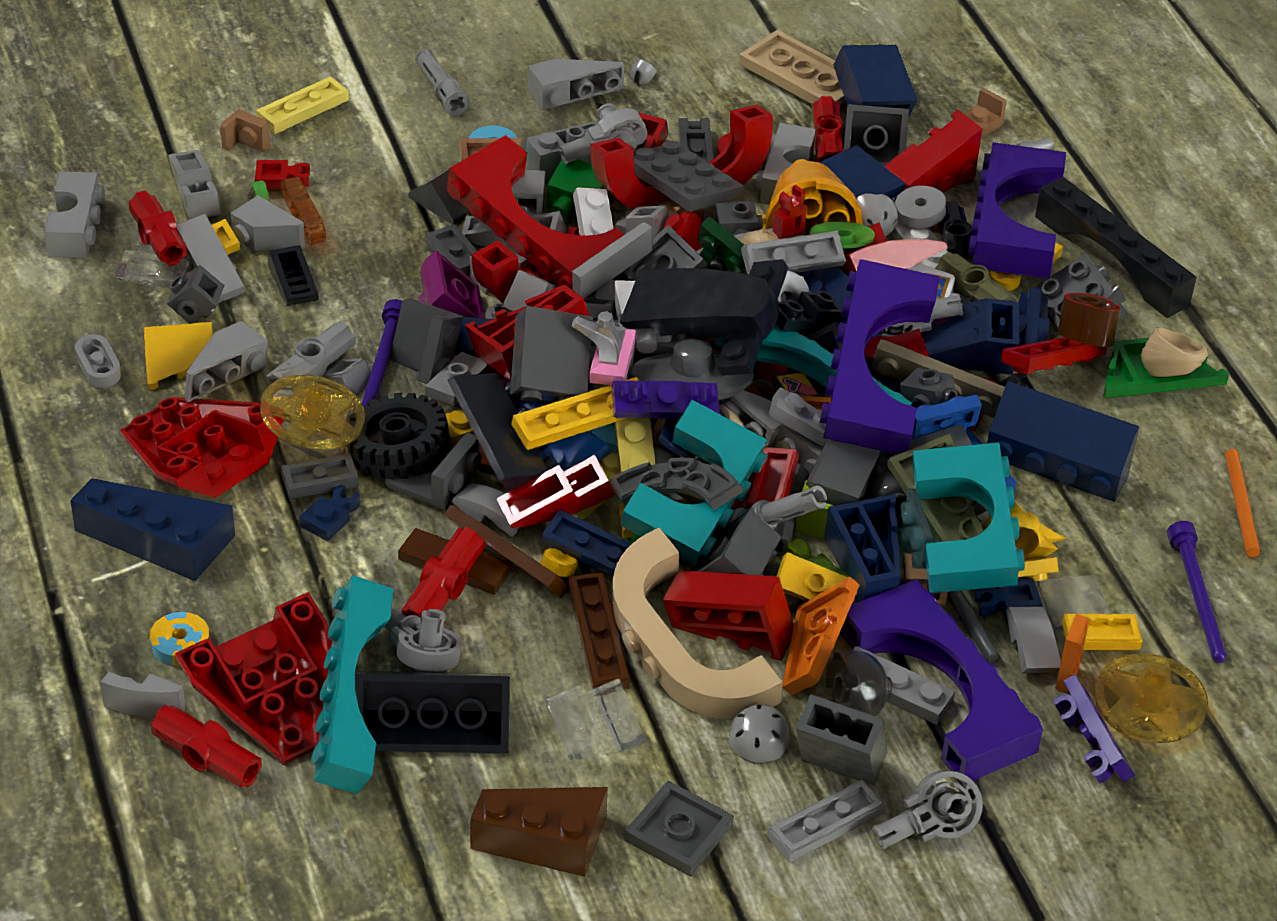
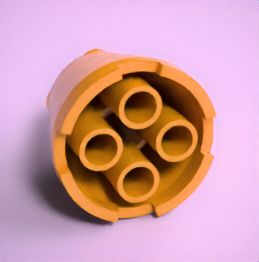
[765,159,863,235]

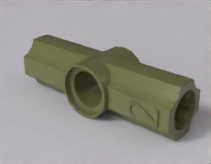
[935,252,1018,302]

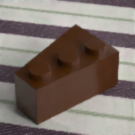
[470,787,608,877]

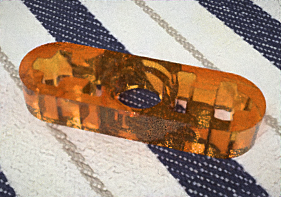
[281,177,326,246]

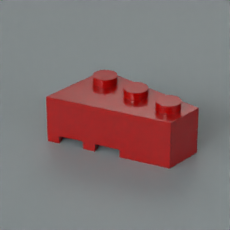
[884,110,983,193]
[465,285,590,381]
[663,570,794,661]

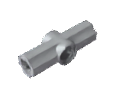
[265,321,356,400]

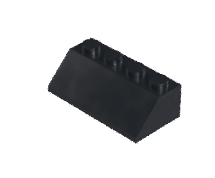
[447,373,558,492]
[355,671,511,753]

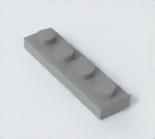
[769,387,896,475]

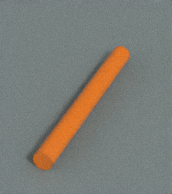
[1225,449,1260,558]

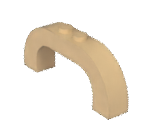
[613,528,783,719]

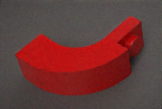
[471,240,557,304]

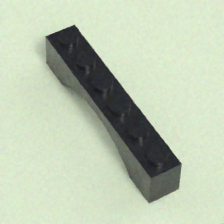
[1035,177,1197,318]

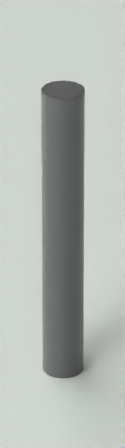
[947,590,1000,664]

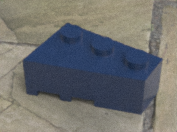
[825,494,901,602]

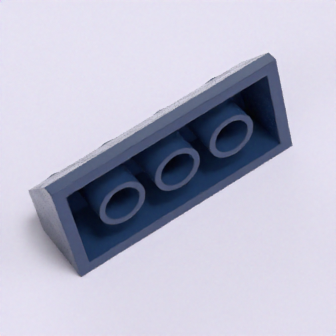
[987,381,1139,502]

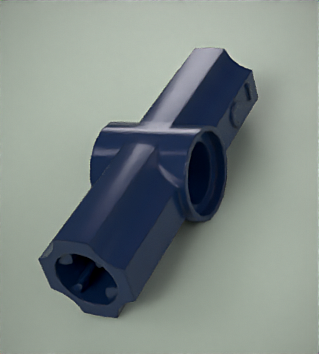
[1019,288,1050,375]

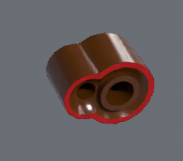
[1058,293,1121,347]

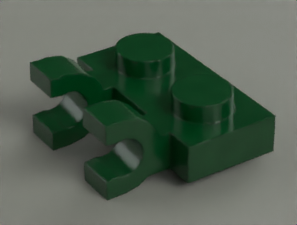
[697,216,748,275]

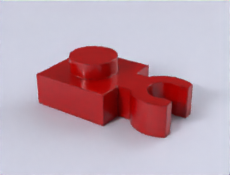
[255,160,310,190]
[773,185,807,239]

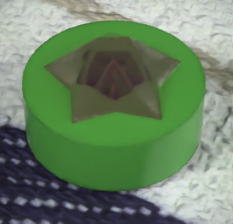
[247,181,270,202]

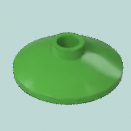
[809,222,875,252]

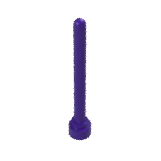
[361,299,402,407]
[1166,521,1227,663]

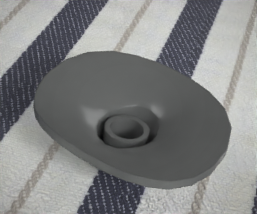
[631,338,754,400]

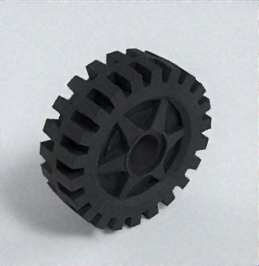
[345,393,450,480]

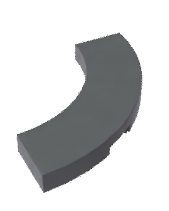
[609,458,744,511]

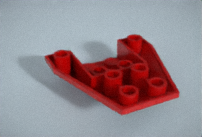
[120,397,285,498]
[175,592,332,765]

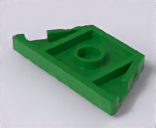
[1103,337,1229,399]

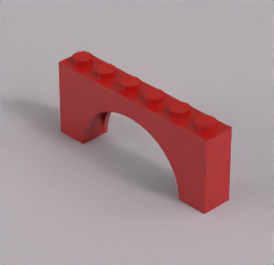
[447,135,625,298]

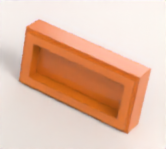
[1055,614,1090,693]

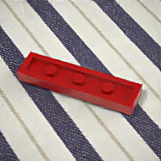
[1001,337,1107,374]

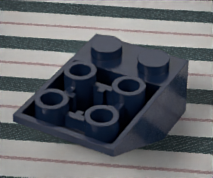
[921,298,1019,375]

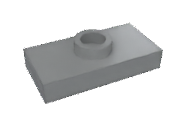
[425,352,490,406]

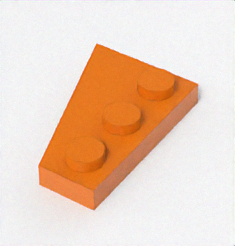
[782,577,860,696]

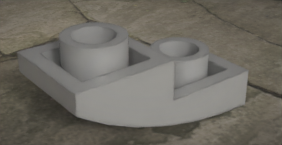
[451,483,523,537]
[1006,607,1061,674]
[100,672,186,717]

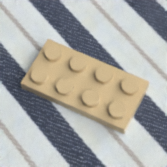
[739,30,846,107]

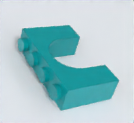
[620,400,768,567]
[913,442,1025,593]

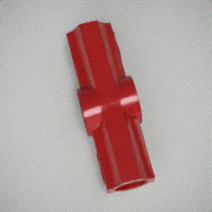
[812,96,843,163]
[128,190,187,266]
[401,527,486,623]
[151,705,262,788]

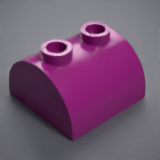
[419,250,485,318]

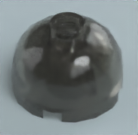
[826,650,892,717]

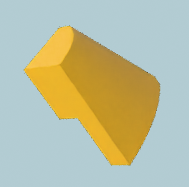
[144,322,213,390]

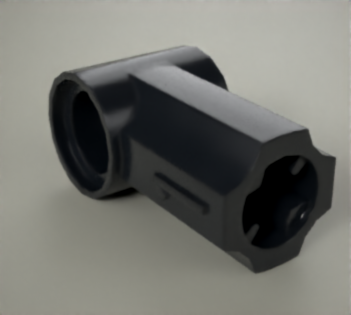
[938,201,972,259]

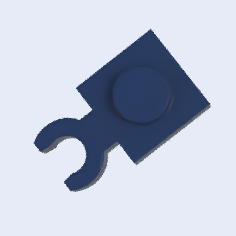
[299,485,360,541]
[974,578,1043,618]

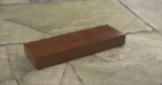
[398,528,511,595]

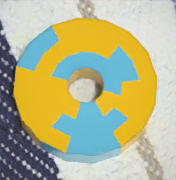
[149,612,210,666]

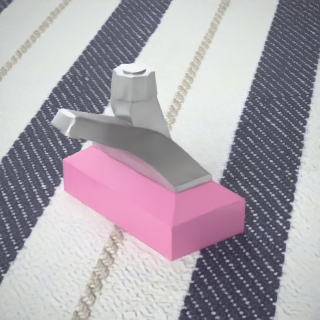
[572,311,636,386]

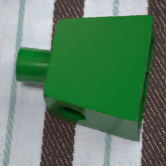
[547,159,616,220]

